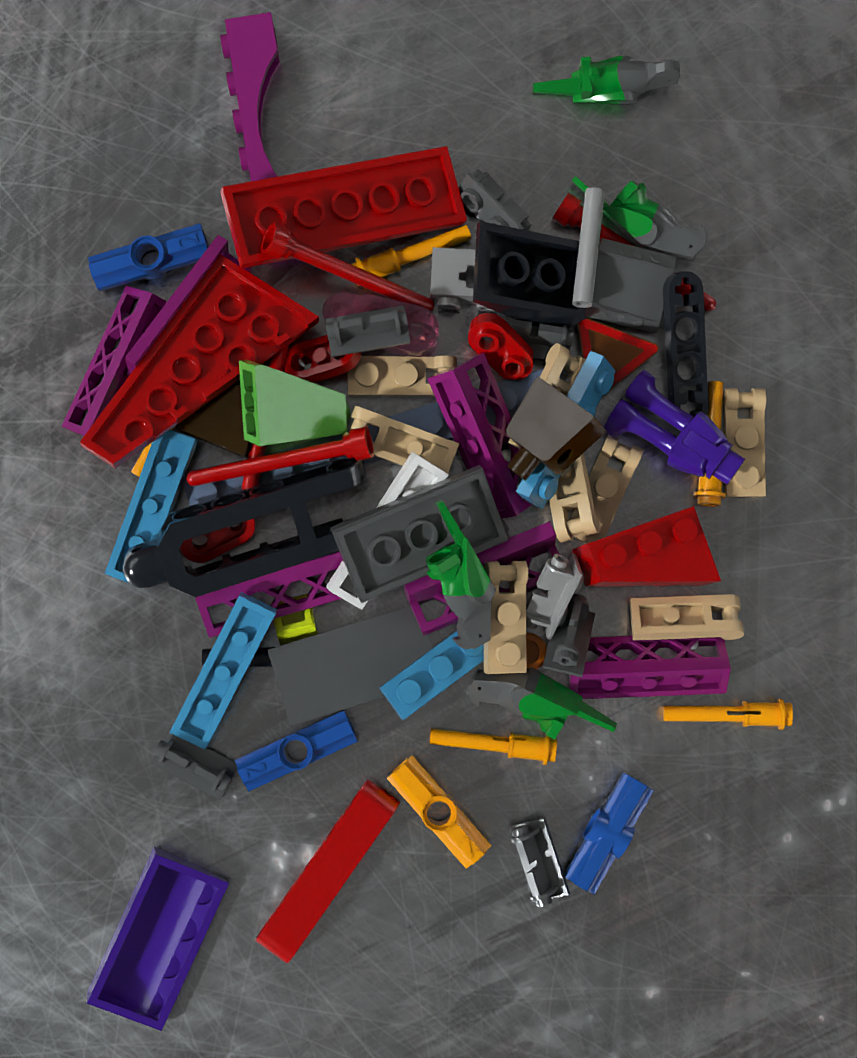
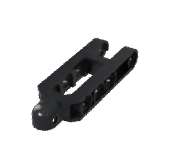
[123,457,368,597]

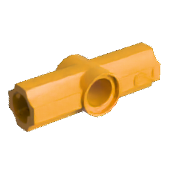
[386,755,492,869]

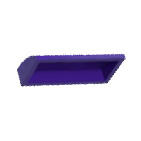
[87,846,229,1031]

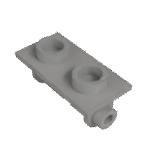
[526,553,584,640]

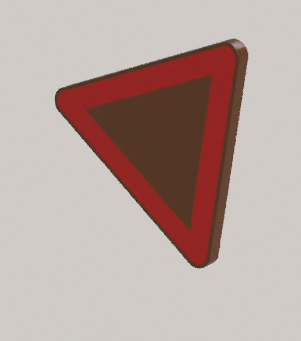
[577,317,659,397]

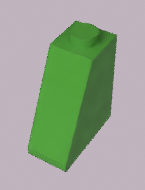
[239,360,350,446]

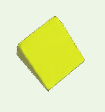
[271,594,318,645]

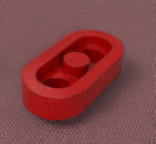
[468,313,534,380]
[284,335,361,383]
[180,519,255,563]

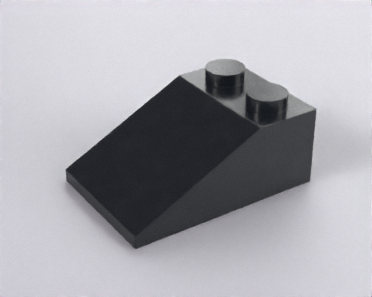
[473,221,586,329]

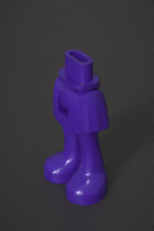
[604,369,745,485]

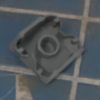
[585,238,677,333]

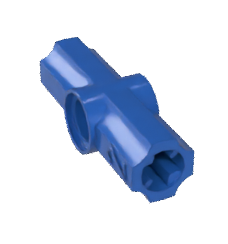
[88,223,209,292]
[235,710,358,792]
[564,772,654,895]

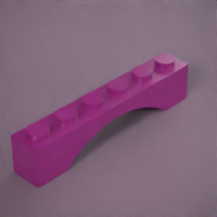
[220,12,281,181]

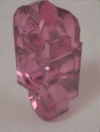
[322,291,439,357]

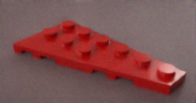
[79,254,319,469]

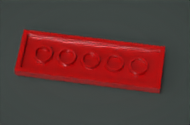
[220,146,467,269]

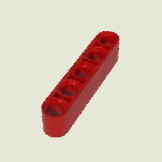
[255,779,400,964]

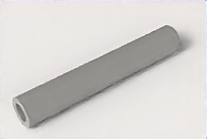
[572,187,605,308]

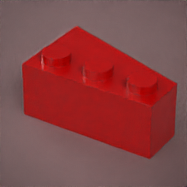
[572,506,721,587]

